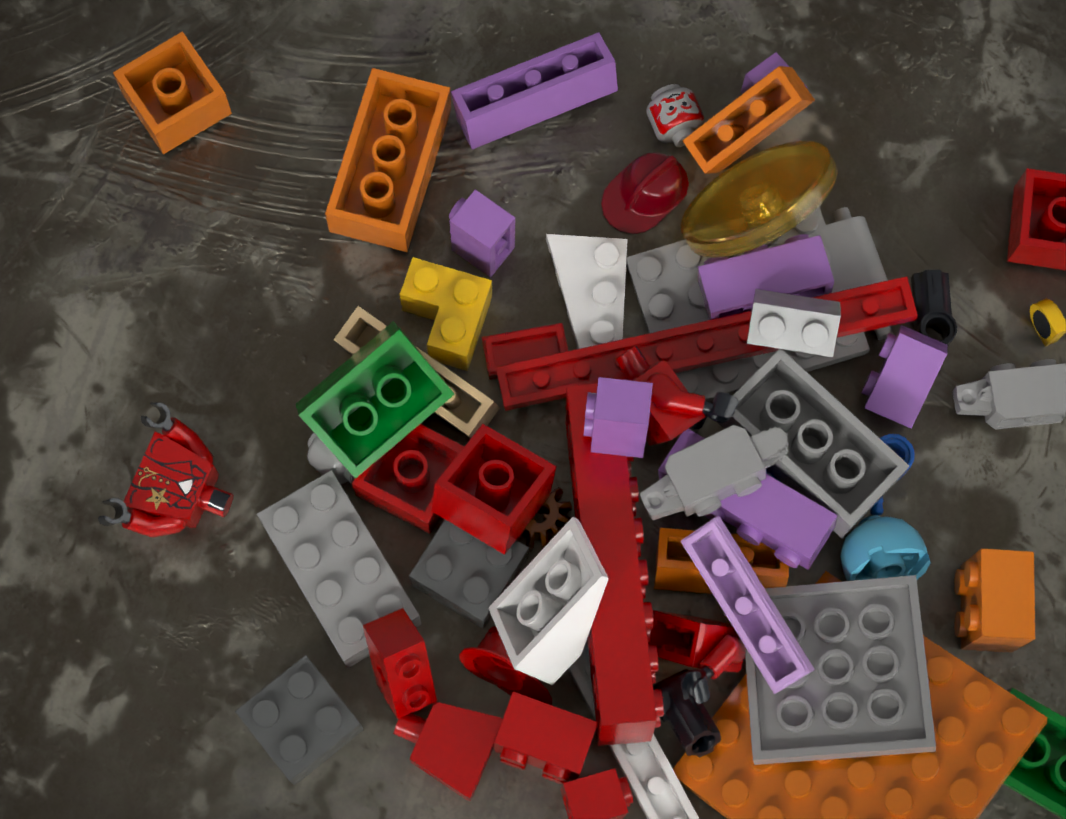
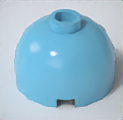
[840,515,931,581]

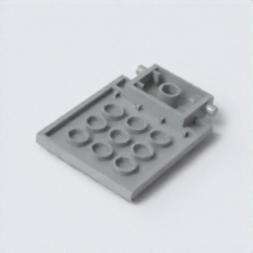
[626,199,894,402]

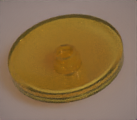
[680,141,838,258]

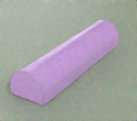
[681,517,815,694]

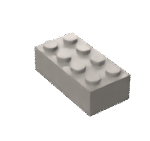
[717,349,909,538]
[257,470,421,669]

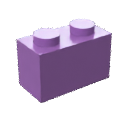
[449,189,515,278]
[861,325,948,429]
[583,377,653,458]

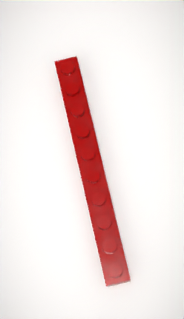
[496,276,918,411]

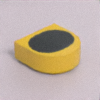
[1030,298,1066,347]

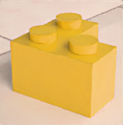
[400,257,492,371]

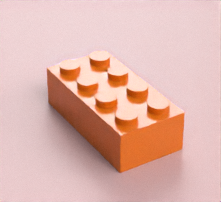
[325,68,451,252]

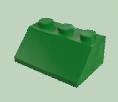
[296,321,455,479]
[1003,687,1066,819]

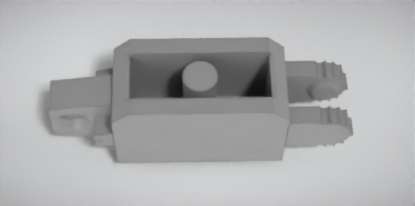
[953,359,1066,430]
[640,425,789,520]

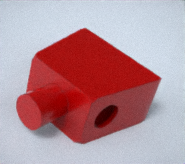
[393,702,503,801]

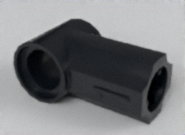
[911,270,958,346]
[653,669,721,758]

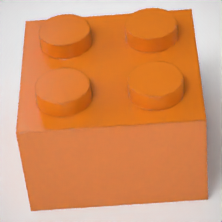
[113,31,232,155]
[954,549,1035,653]

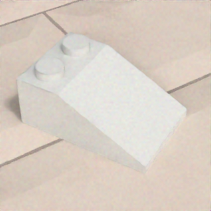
[488,517,609,685]

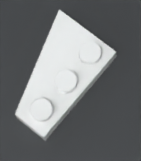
[546,234,627,349]

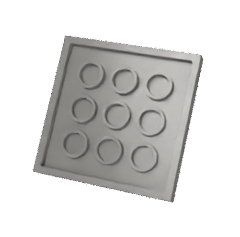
[745,575,936,765]

